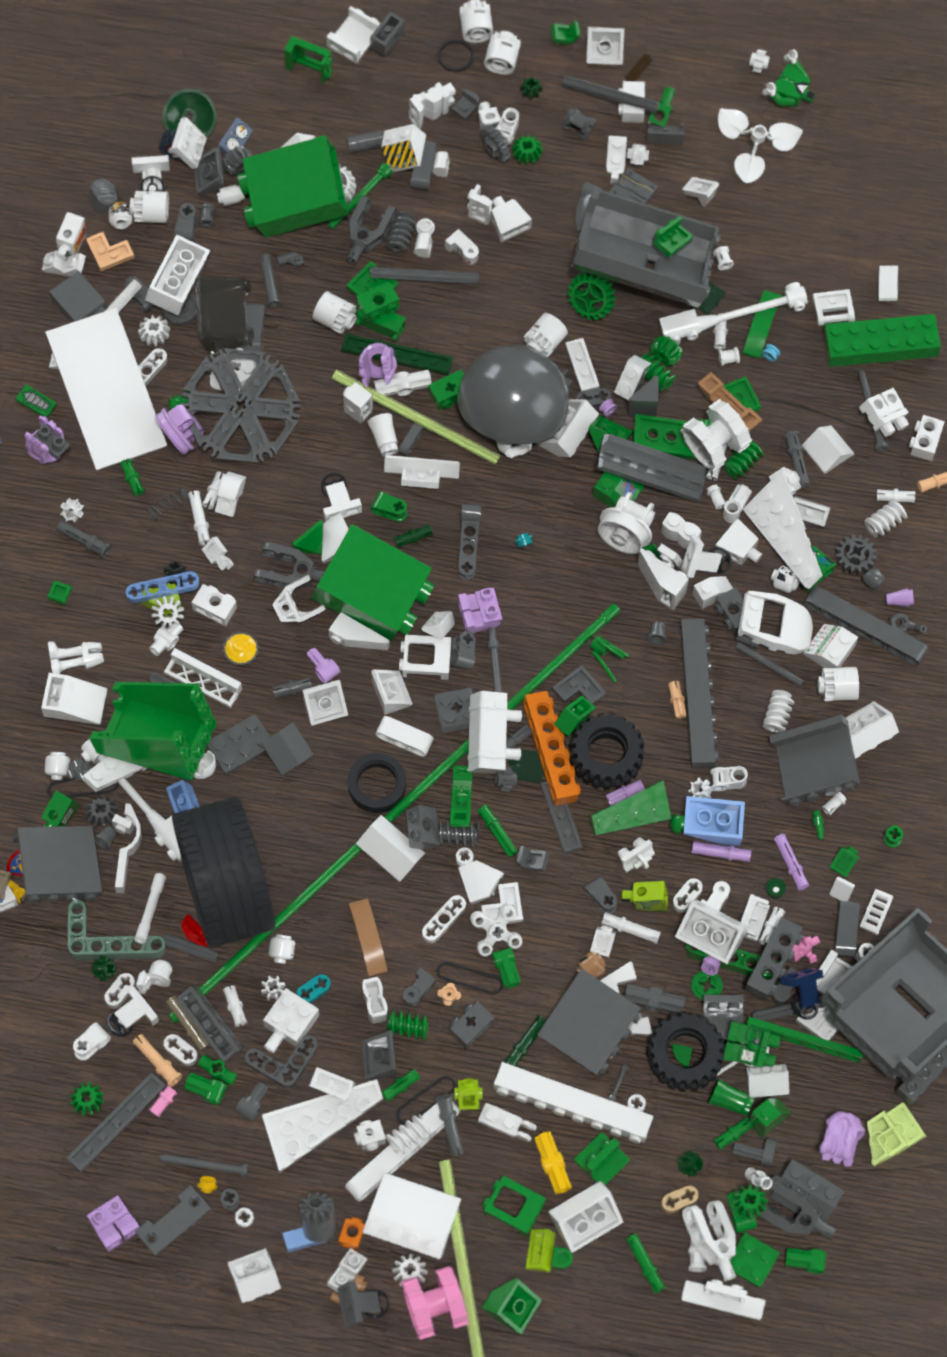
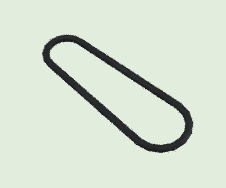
[47,778,119,798]

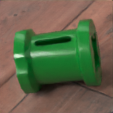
[884,825,903,848]

